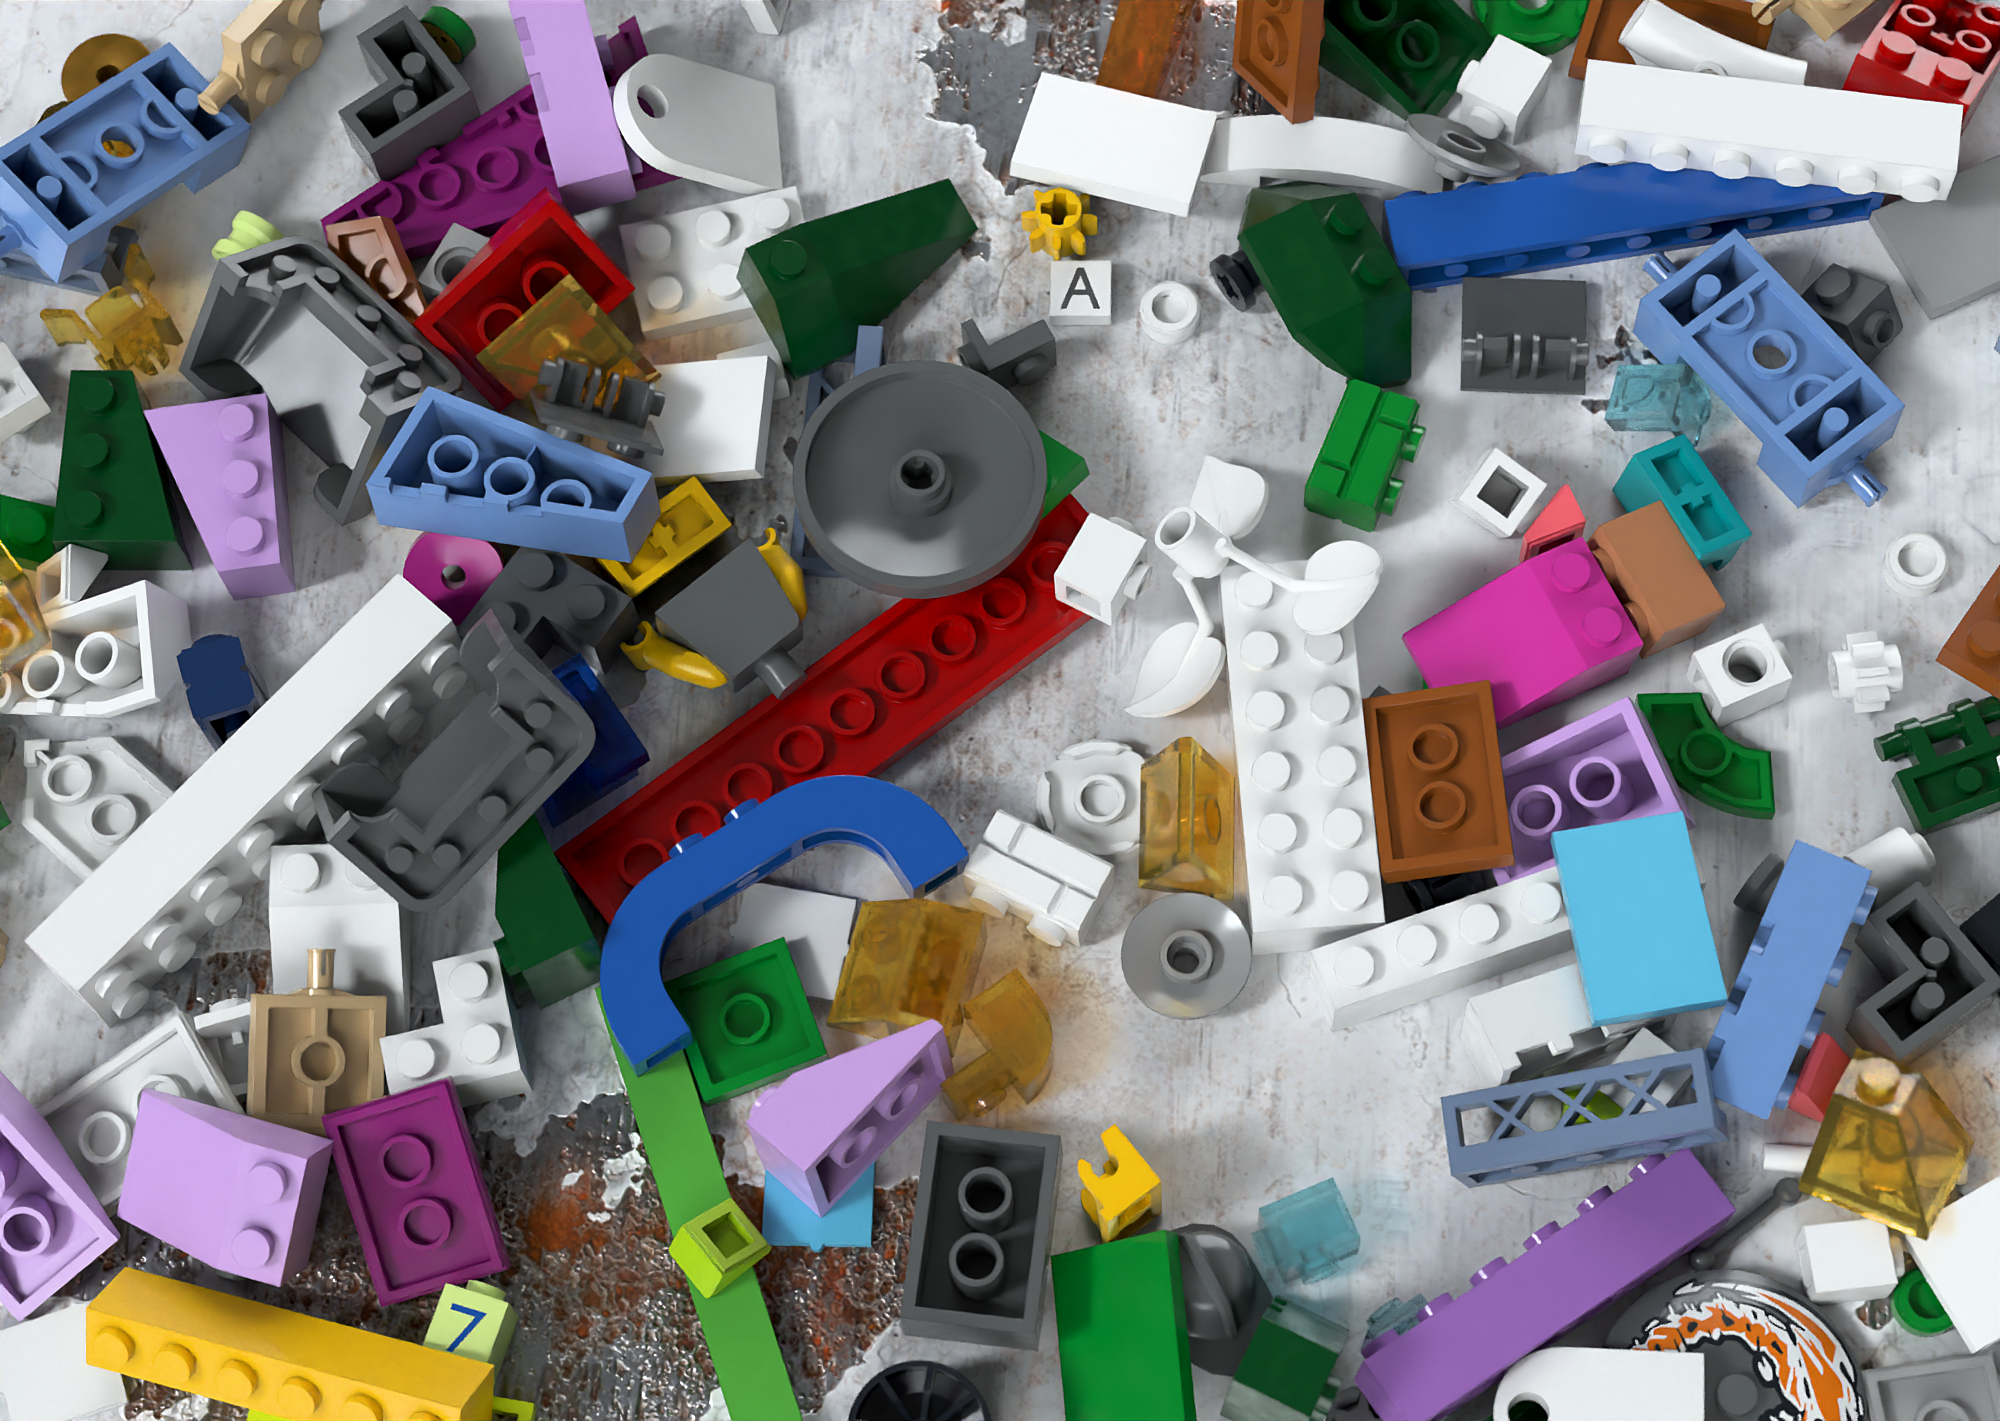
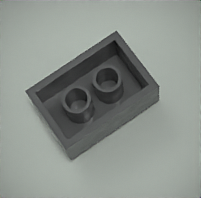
[900,1120,1063,1351]

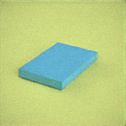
[1550,811,1728,1028]

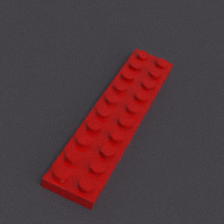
[554,493,1093,927]

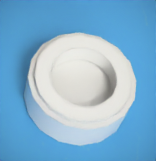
[1140,280,1201,345]
[1882,531,1949,598]

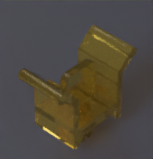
[40,244,184,376]

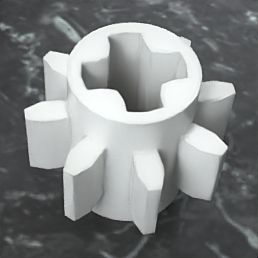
[1827,631,1903,714]

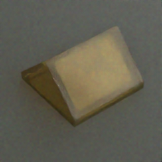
[1138,736,1235,900]

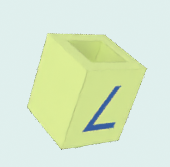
[422,1280,519,1384]

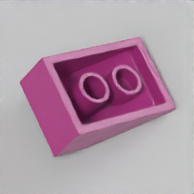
[1401,536,1644,730]

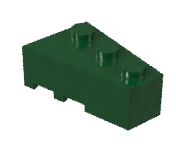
[52,370,194,571]
[1220,1295,1350,1421]

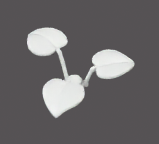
[1123,455,1384,718]

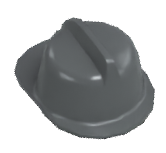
[1172,1223,1274,1377]

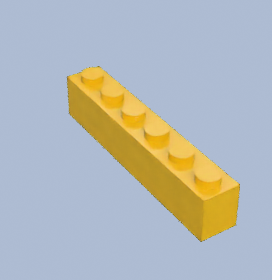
[86,1266,495,1421]

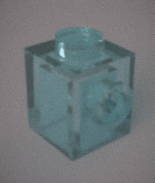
[1251,1177,1361,1285]

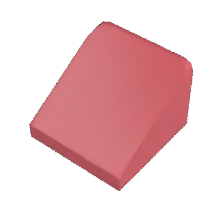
[1519,484,1586,563]
[1787,1032,1856,1125]

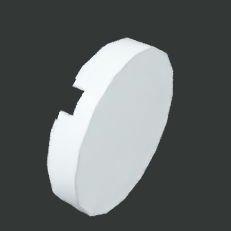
[1036,739,1164,865]

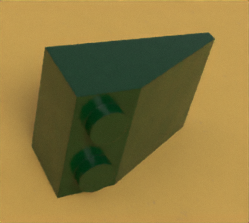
[1318,0,1494,121]
[493,813,602,1010]

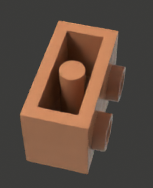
[1586,500,1726,659]

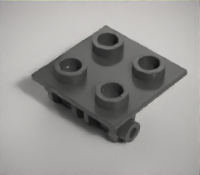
[1460,277,1589,395]
[530,356,666,459]

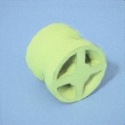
[211,211,284,262]

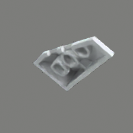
[0,580,192,718]

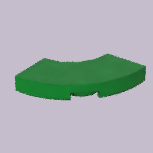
[1635,692,1775,820]

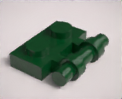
[1873,695,2000,837]

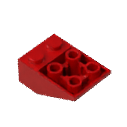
[1842,0,2000,138]

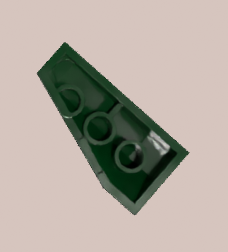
[736,178,978,381]

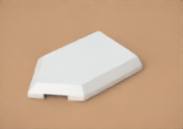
[22,734,176,881]

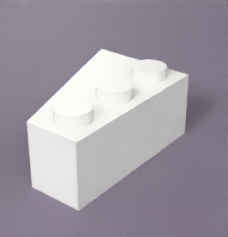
[1459,962,1678,1089]

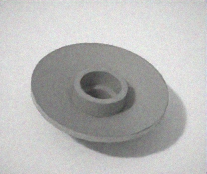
[1405,114,1520,183]
[1121,893,1252,1020]

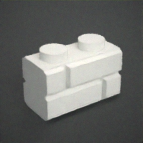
[963,809,1115,947]

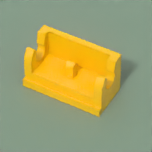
[593,476,732,599]
[1078,1124,1162,1244]

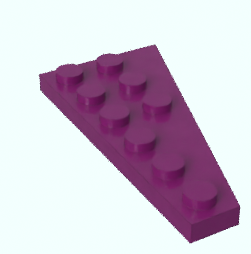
[320,15,683,261]

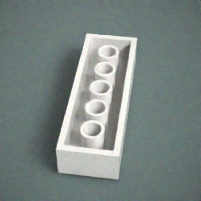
[1218,560,1385,955]

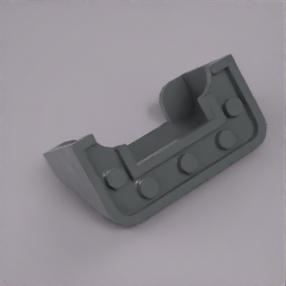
[178,235,462,526]
[311,608,596,913]

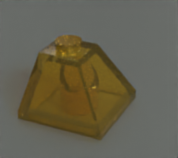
[476,273,662,418]
[1798,1048,1974,1241]

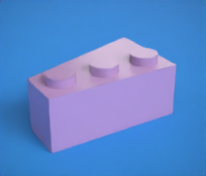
[508,0,643,215]
[143,393,296,601]

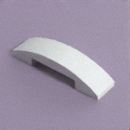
[1199,115,1444,201]

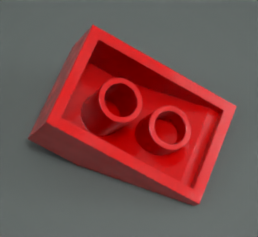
[414,186,636,413]

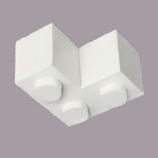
[379,947,533,1108]

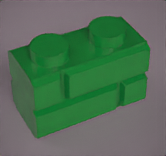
[1304,378,1427,532]

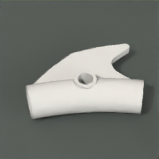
[1618,0,1808,85]

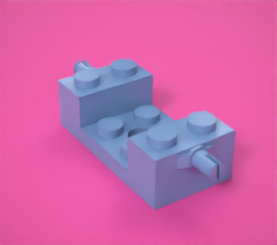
[0,42,251,284]
[1633,229,1905,509]

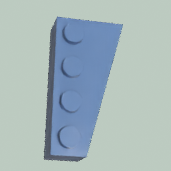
[366,386,661,563]
[1691,839,1878,1120]

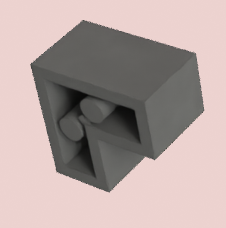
[338,5,480,182]
[457,546,640,675]
[1845,880,2000,1081]

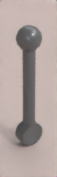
[1689,1177,1802,1271]

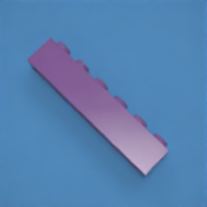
[1353,1148,1736,1421]

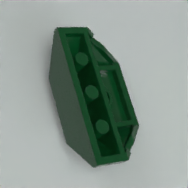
[1237,180,1412,389]

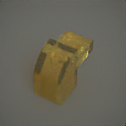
[940,968,1054,1122]

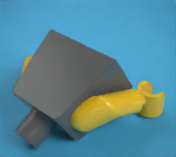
[620,527,808,700]

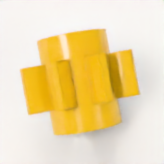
[1021,187,1098,261]

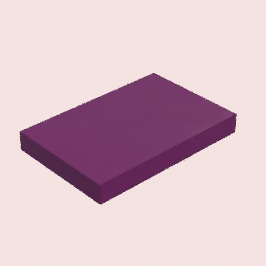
[321,1075,511,1308]

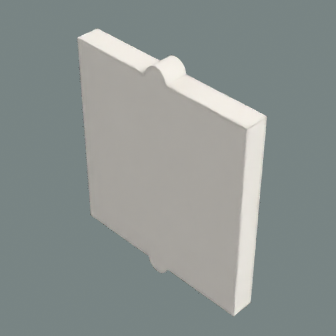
[729,882,858,1004]
[0,1299,131,1421]

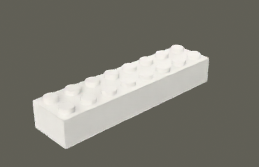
[24,573,468,1028]

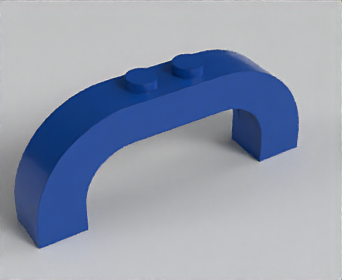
[600,775,969,1077]

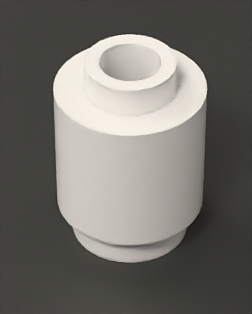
[1843,827,1936,913]

